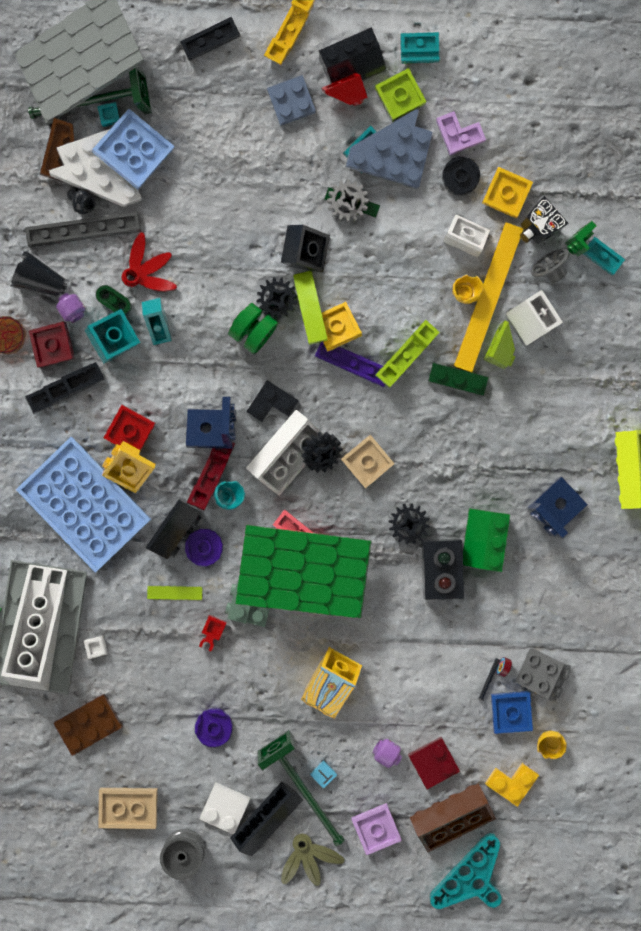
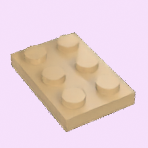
[98,788,158,829]

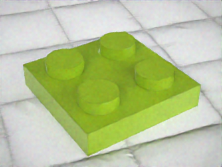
[375,68,427,122]

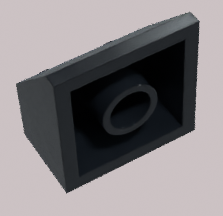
[281,224,330,273]

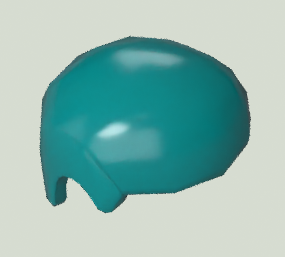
[213,481,245,510]

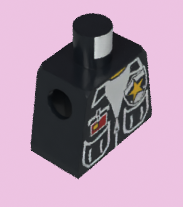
[520,196,569,244]

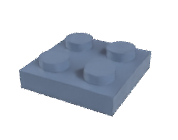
[267,75,316,126]

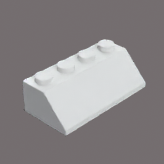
[246,410,324,496]

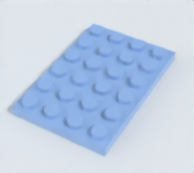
[16,437,152,573]

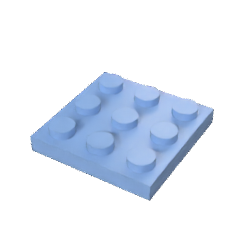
[92,109,174,190]

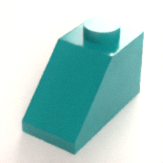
[142,298,172,345]

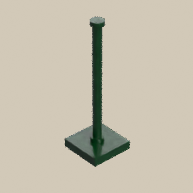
[28,66,152,119]
[258,730,345,846]

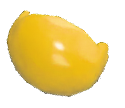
[452,275,483,304]
[537,730,567,759]

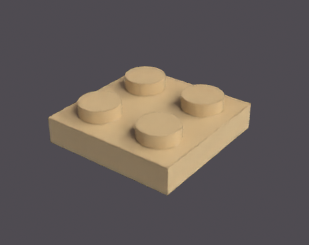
[341,435,395,488]

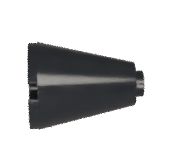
[10,251,67,296]

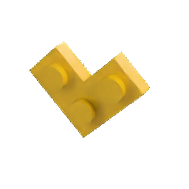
[485,763,539,807]

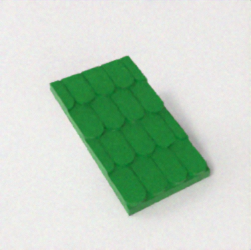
[235,525,372,618]

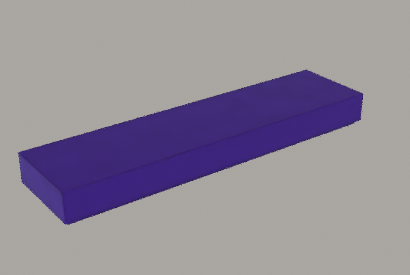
[314,342,385,388]

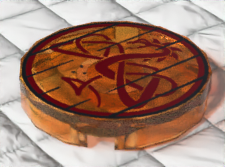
[0,316,26,355]

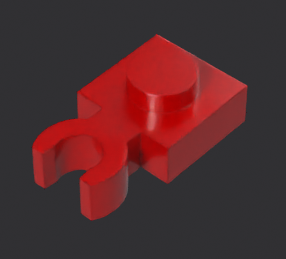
[199,615,227,652]

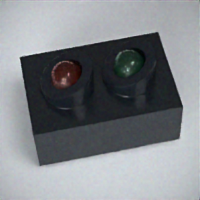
[421,539,464,600]

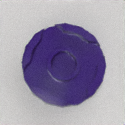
[185,528,223,567]
[195,708,233,747]

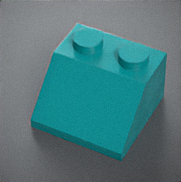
[85,309,141,364]

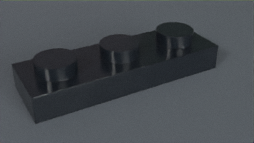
[180,16,240,61]

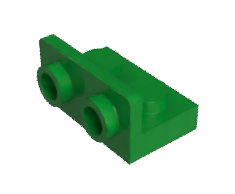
[565,221,597,257]

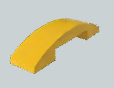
[264,0,316,65]

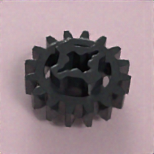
[256,277,298,320]
[301,432,343,473]
[388,503,430,545]

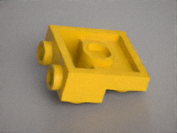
[102,441,156,493]

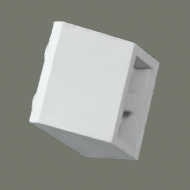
[506,290,563,346]

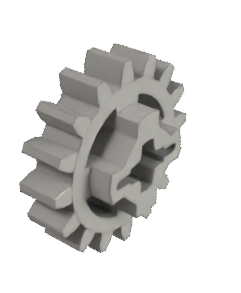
[327,179,369,223]

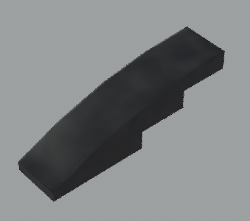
[25,362,105,415]

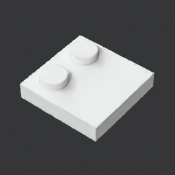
[199,782,250,834]

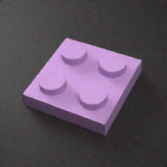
[351,803,402,855]

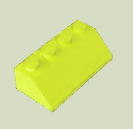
[615,430,641,509]

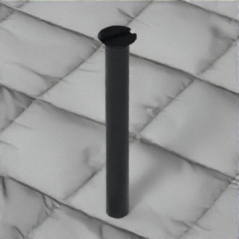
[478,658,500,701]

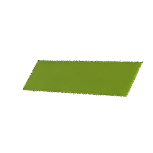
[147,586,202,600]

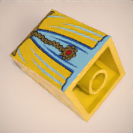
[301,647,362,719]

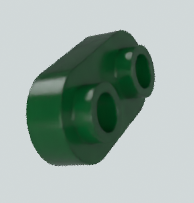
[96,285,132,315]

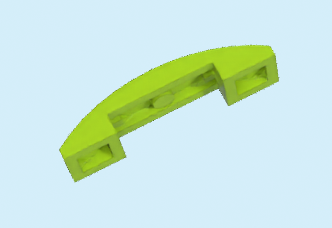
[375,320,440,388]

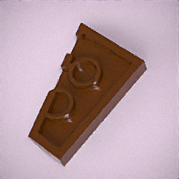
[40,118,74,183]

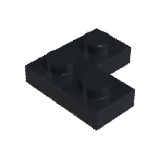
[246,380,299,422]

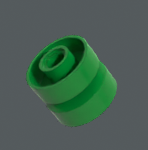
[228,303,279,355]

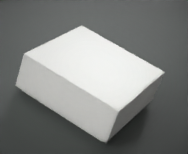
[84,635,108,659]

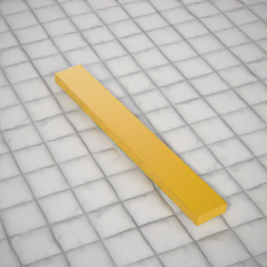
[453,222,523,373]

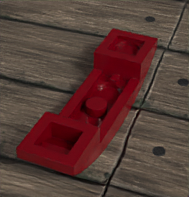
[187,442,236,511]

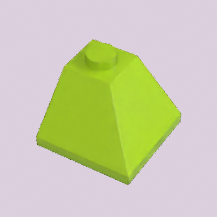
[483,320,516,369]

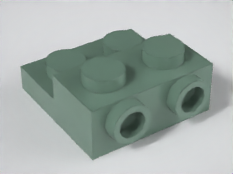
[225,581,270,627]

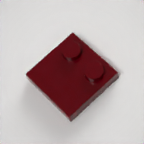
[29,321,75,368]
[408,736,460,790]

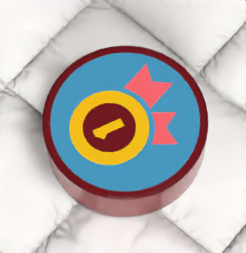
[496,657,512,677]

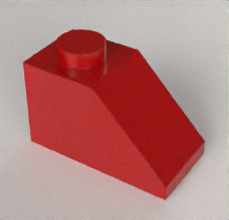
[321,73,368,106]

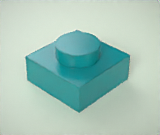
[97,102,120,127]

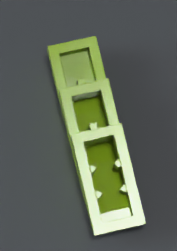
[293,270,328,345]

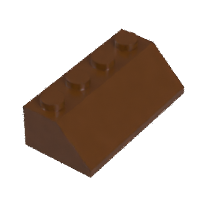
[410,783,496,852]

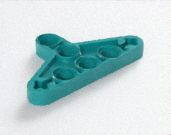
[429,833,502,909]

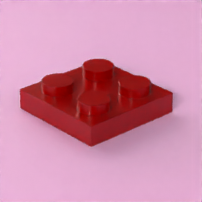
[103,405,156,454]

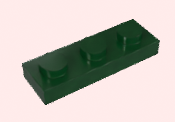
[428,363,489,396]

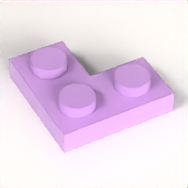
[436,111,486,156]

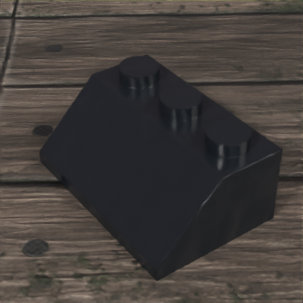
[319,27,386,84]
[145,498,202,559]

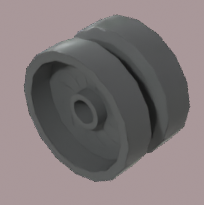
[160,829,205,880]

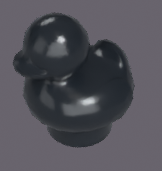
[67,186,96,215]

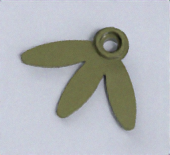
[281,833,345,886]

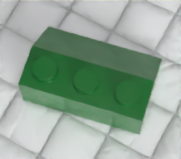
[463,508,510,572]

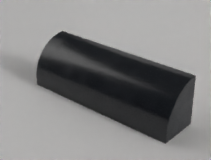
[230,781,303,856]

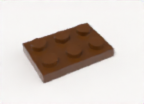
[53,693,123,756]

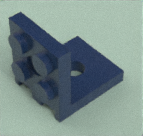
[186,397,237,449]
[527,477,588,538]

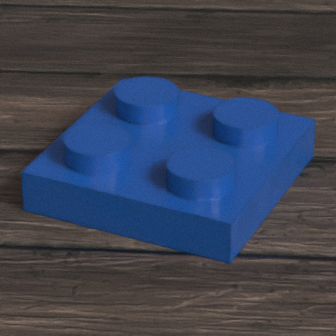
[491,691,533,734]

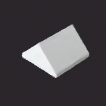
[443,215,490,258]

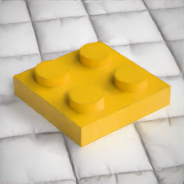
[482,167,533,219]
[322,302,362,352]

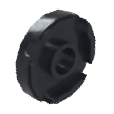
[442,156,480,196]

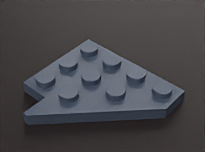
[345,110,432,189]

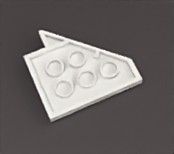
[49,129,142,207]

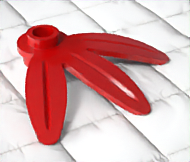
[121,232,177,292]

